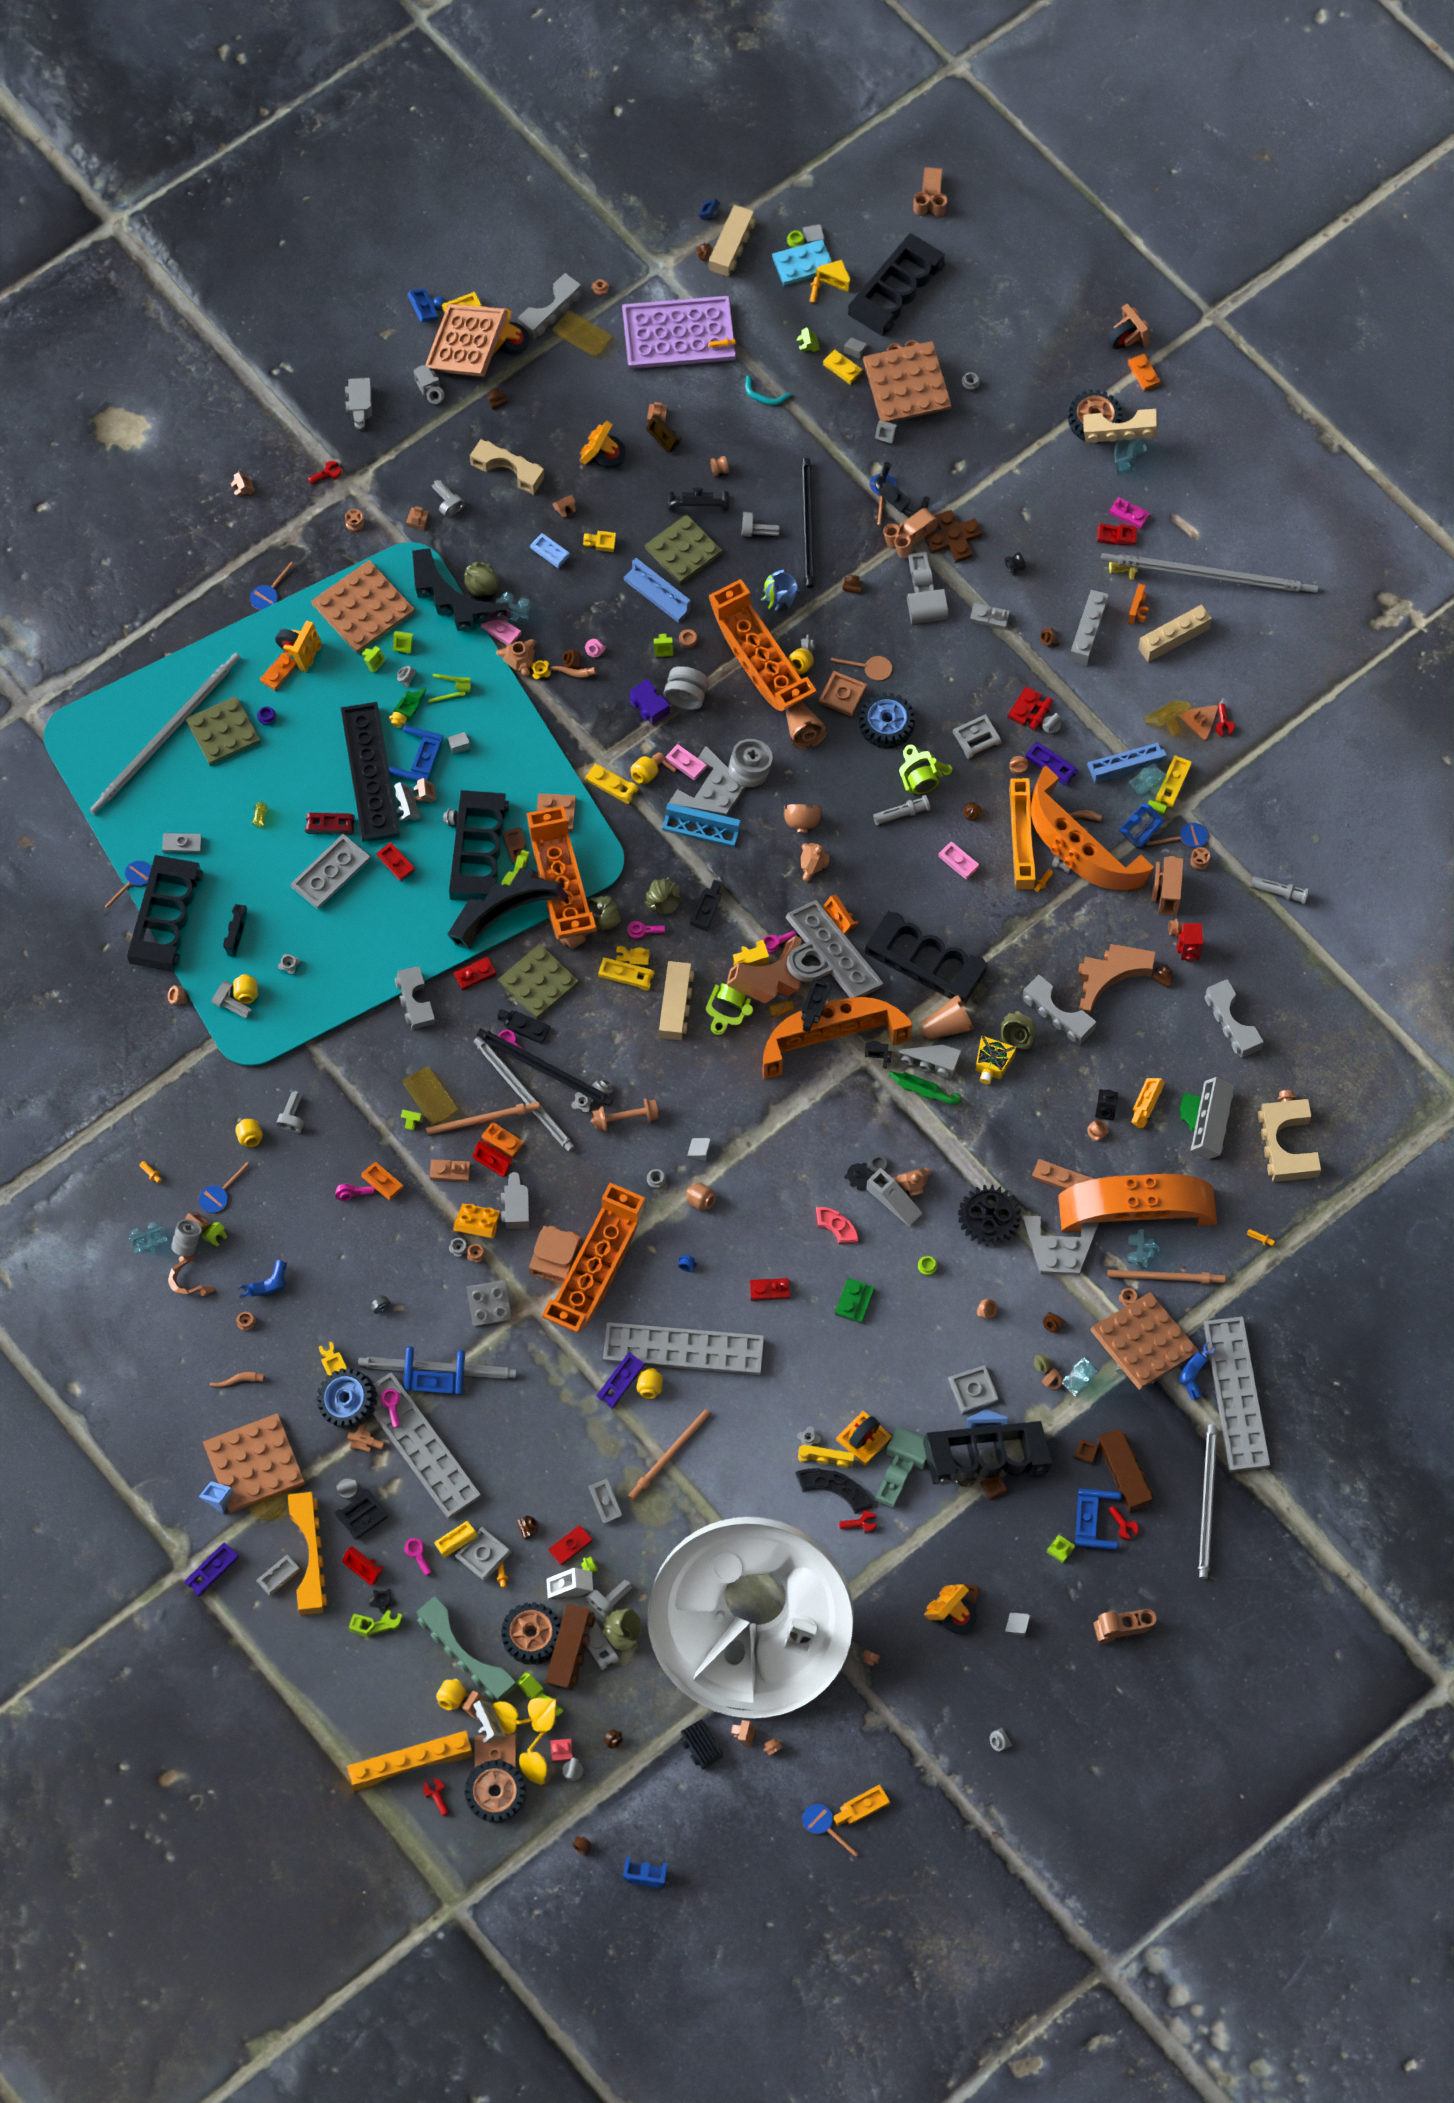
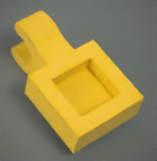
[583,531,616,552]
[616,946,649,965]

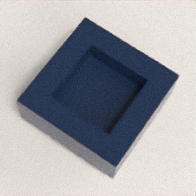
[698,199,720,220]

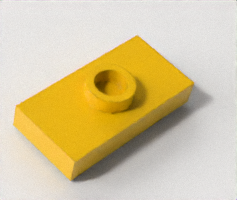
[434,1521,478,1558]

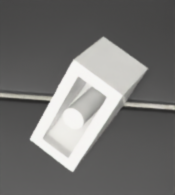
[547,1568,593,1599]

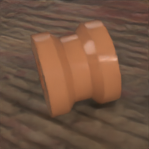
[710,456,729,477]
[345,509,364,532]
[1190,847,1210,871]

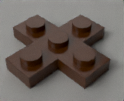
[925,510,982,563]

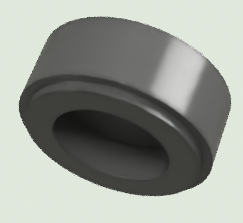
[869,1154,888,1174]
[370,1296,391,1314]

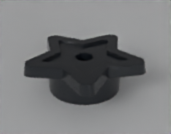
[369,1589,396,1614]

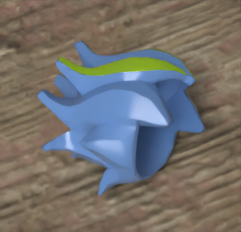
[761,570,800,611]

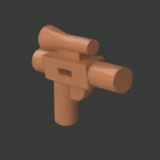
[347,1420,385,1452]

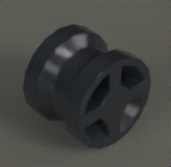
[1005,552,1026,574]

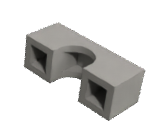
[394,966,435,1030]

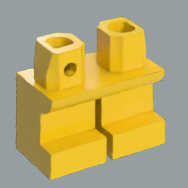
[733,940,770,966]

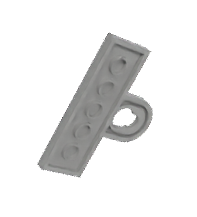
[785,900,884,998]

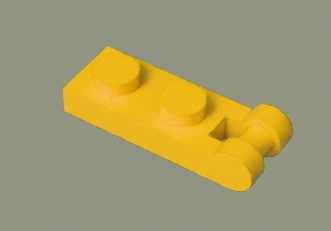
[1155,755,1192,808]
[585,763,639,804]
[598,957,655,991]
[798,1445,854,1468]

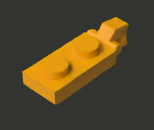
[1131,1078,1165,1128]
[834,1785,890,1826]

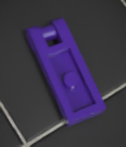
[1025,741,1079,786]
[597,1352,646,1409]
[184,1542,239,1597]

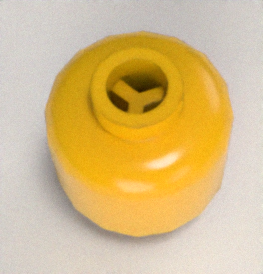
[788,648,814,675]
[631,756,658,784]
[233,974,258,1004]
[235,1119,263,1148]
[636,1368,663,1399]
[436,1679,467,1710]

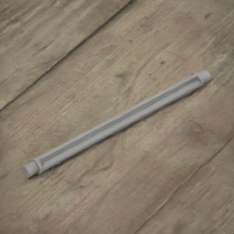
[474,1037,575,1152]
[358,1357,516,1379]
[1198,1424,1218,1579]

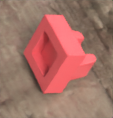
[551,1739,573,1763]

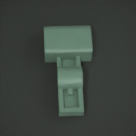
[875,1426,927,1508]

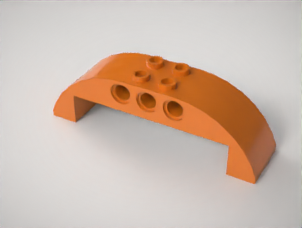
[709,579,817,711]
[1030,766,1154,890]
[527,806,596,940]
[763,997,912,1079]
[1058,1174,1217,1233]
[542,1183,645,1333]

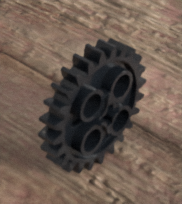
[958,1185,1022,1246]

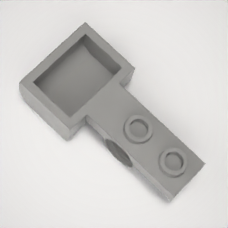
[907,552,948,625]

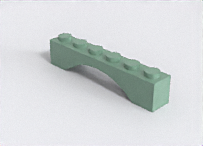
[416,1596,517,1702]

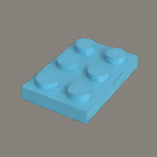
[772,240,832,286]

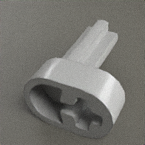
[432,480,465,517]
[742,512,779,537]
[212,981,252,1019]
[276,1091,304,1133]
[586,1580,633,1617]

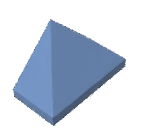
[967,1409,1008,1428]
[199,1481,233,1514]

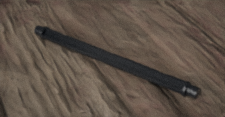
[801,458,815,588]
[477,1028,613,1107]

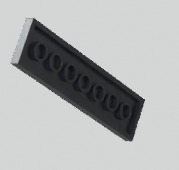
[340,702,400,842]

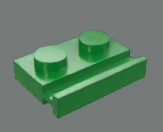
[835,1278,875,1324]

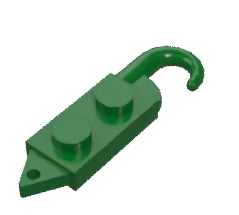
[889,1071,962,1105]

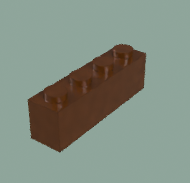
[1097,1428,1154,1513]
[545,1604,595,1691]

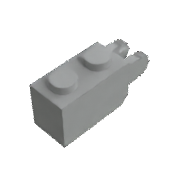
[345,378,372,430]
[501,1172,529,1229]

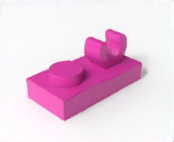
[1109,497,1150,530]

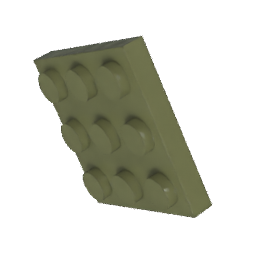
[645,514,722,585]
[185,696,260,766]
[498,944,579,1020]

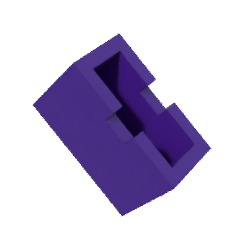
[629,679,670,725]

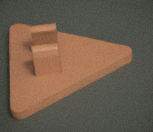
[1178,705,1218,741]

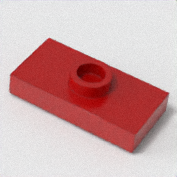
[548,1525,592,1566]

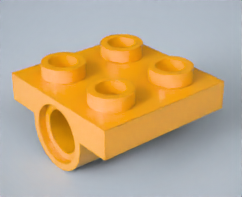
[453,1203,500,1239]

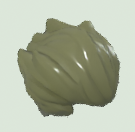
[464,562,499,598]
[645,877,681,915]
[587,896,621,931]
[1000,1011,1036,1050]
[602,1608,642,1651]

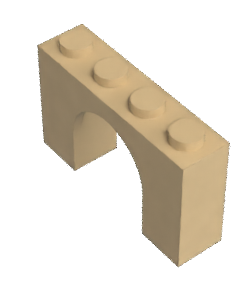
[1258,1099,1321,1182]

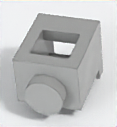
[414,365,440,396]

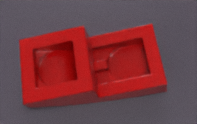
[1097,523,1137,545]

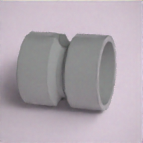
[171,1219,202,1256]

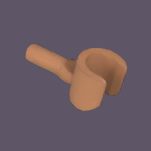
[652,753,676,772]

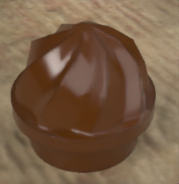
[696,243,713,261]
[963,802,981,821]

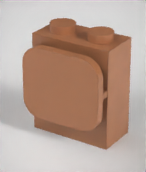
[1152,856,1183,916]
[529,1226,581,1284]

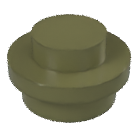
[1033,1354,1051,1373]

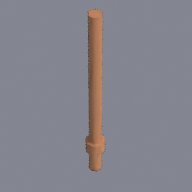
[426,1102,541,1135]
[1107,1270,1225,1284]
[627,1409,711,1501]

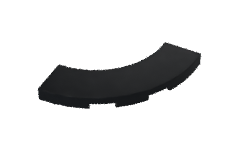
[795,1468,873,1514]

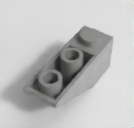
[898,1045,961,1078]
[867,1168,923,1227]

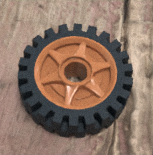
[1068,389,1122,443]
[501,1602,561,1665]
[465,1760,526,1822]

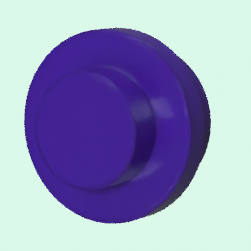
[257,706,276,725]

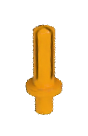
[810,277,821,303]
[709,337,736,348]
[1034,869,1053,892]
[140,1161,162,1184]
[1247,1229,1275,1246]
[496,1563,509,1589]

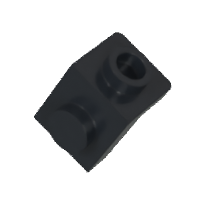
[865,1041,892,1069]
[1095,1089,1119,1121]

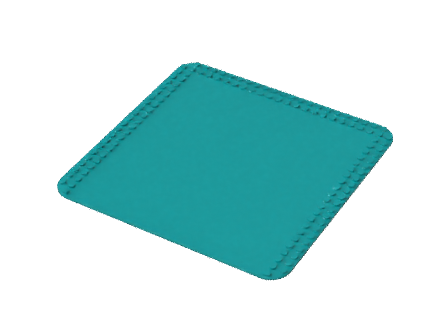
[44,542,624,1066]

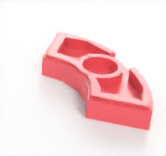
[816,1207,858,1244]

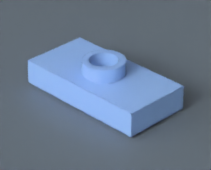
[530,533,570,568]

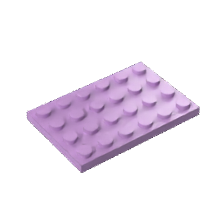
[622,296,735,369]

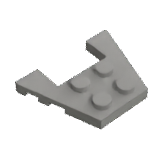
[669,746,745,817]
[1023,1216,1099,1276]

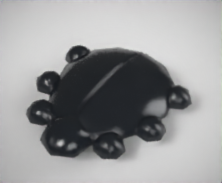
[844,1163,873,1190]

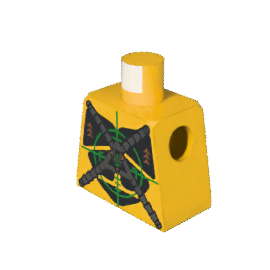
[975,1036,1016,1085]

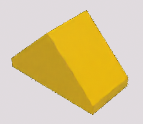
[816,260,850,292]

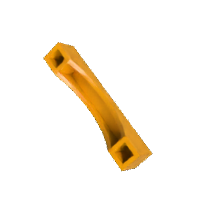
[1009,778,1035,890]
[288,1492,327,1616]
[347,1731,473,1791]

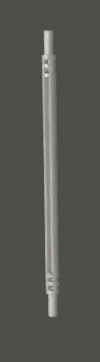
[1101,553,1318,593]
[89,653,240,815]

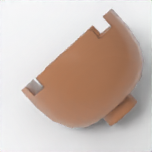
[784,804,822,833]

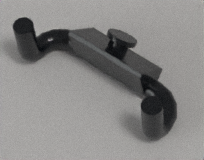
[874,462,930,517]
[667,488,729,512]

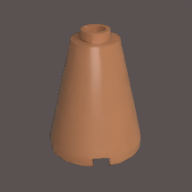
[785,701,826,750]
[919,995,974,1040]

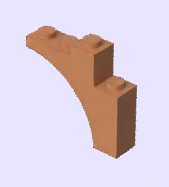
[727,936,802,1004]
[1078,944,1155,1016]

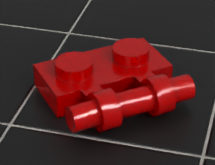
[1008,686,1053,730]

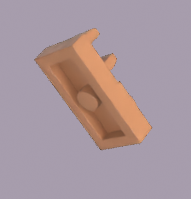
[430,1159,470,1182]

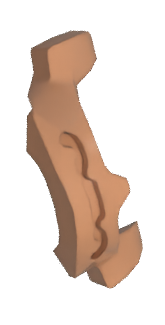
[168,1255,215,1296]

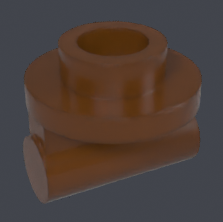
[487,388,508,409]
[842,574,863,593]
[1040,627,1060,647]
[563,649,580,669]
[1152,966,1174,988]
[1043,1311,1066,1333]
[517,1515,538,1540]

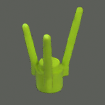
[428,674,470,703]

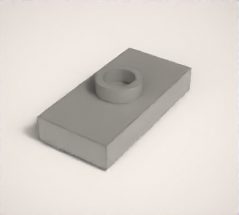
[162,833,202,854]
[256,1554,301,1596]

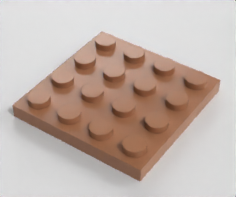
[425,304,508,377]
[863,341,951,423]
[311,560,415,654]
[1090,1292,1199,1390]
[203,1413,305,1513]

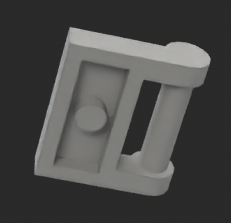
[953,714,1002,759]

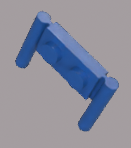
[389,725,443,781]
[403,1346,465,1394]
[1075,1488,1122,1550]

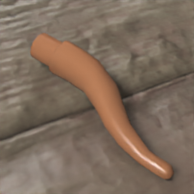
[548,666,597,678]
[1069,810,1103,822]
[210,1372,264,1387]

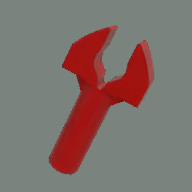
[308,461,342,484]
[1215,703,1235,737]
[1109,1506,1138,1541]
[839,1511,877,1533]
[423,1778,449,1816]

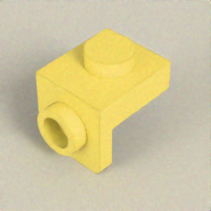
[1109,555,1138,580]

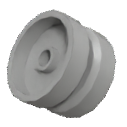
[663,666,709,710]
[728,739,773,787]

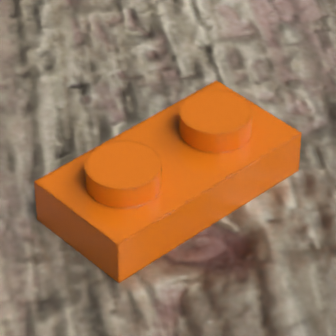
[1128,354,1160,391]
[361,1161,403,1201]

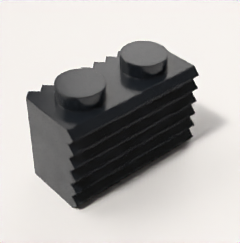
[679,1719,723,1770]

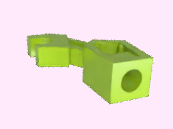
[502,850,529,885]
[349,1610,403,1638]
[516,1673,563,1716]

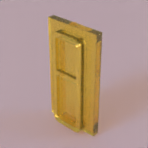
[552,310,613,357]
[402,1065,458,1126]

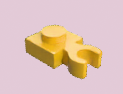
[319,1341,347,1376]

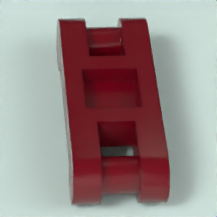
[305,812,355,835]

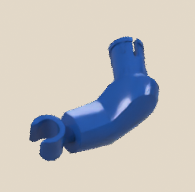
[237,1260,288,1298]
[1179,1342,1216,1400]

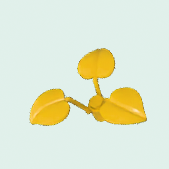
[492,1698,556,1785]

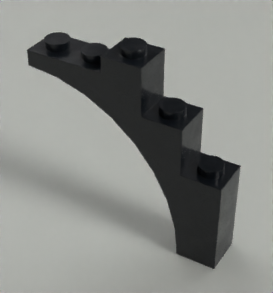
[412,548,512,632]
[447,868,567,949]

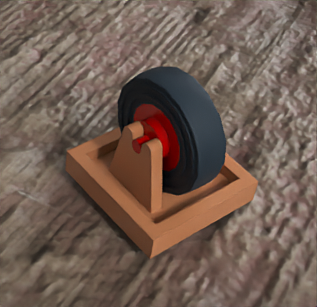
[1108,303,1151,349]

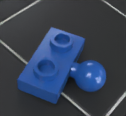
[408,288,446,323]

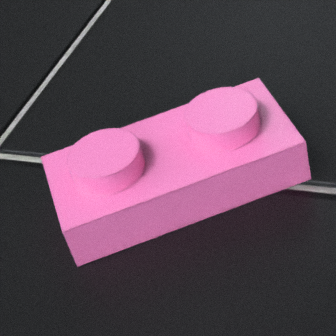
[480,620,521,646]
[666,744,706,781]
[938,841,979,880]

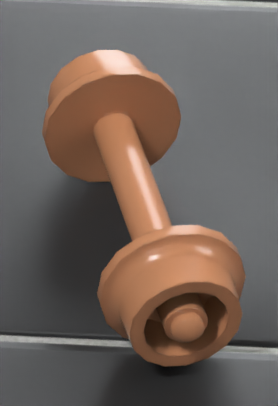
[591,1098,661,1132]

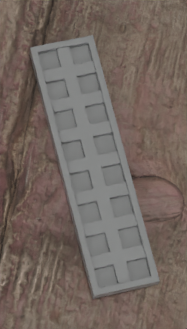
[1203,1317,1270,1472]
[603,1322,764,1375]
[371,1372,481,1519]

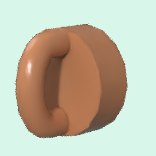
[1009,756,1028,775]
[168,986,188,1005]
[1087,1119,1109,1141]
[977,1299,997,1319]
[1042,1368,1063,1390]

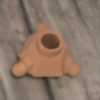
[496,639,536,676]
[801,843,829,882]
[892,1168,931,1196]

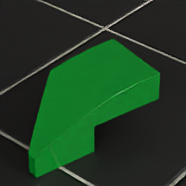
[394,688,426,721]
[1179,1093,1201,1132]

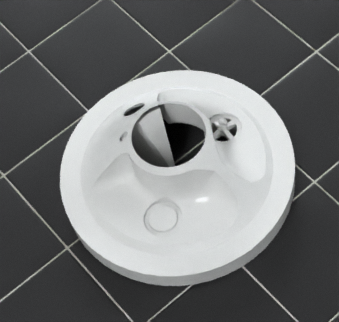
[648,1517,854,1718]

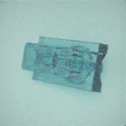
[496,592,530,623]
[1128,763,1166,797]
[129,1221,168,1253]
[1128,1229,1160,1269]
[1062,1357,1099,1397]

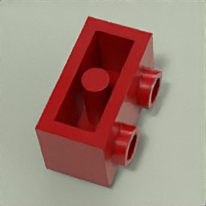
[1177,923,1203,962]

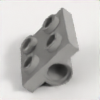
[466,1280,512,1326]

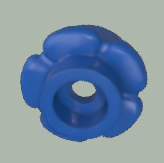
[678,1255,697,1272]

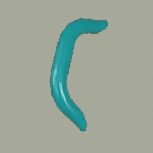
[745,375,793,406]

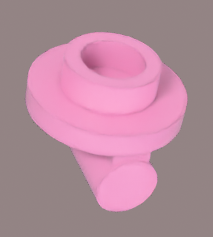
[585,639,606,657]

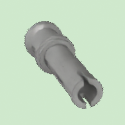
[873,795,931,826]
[1251,876,1309,905]

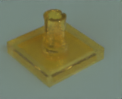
[1143,700,1191,736]

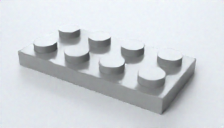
[290,834,371,910]

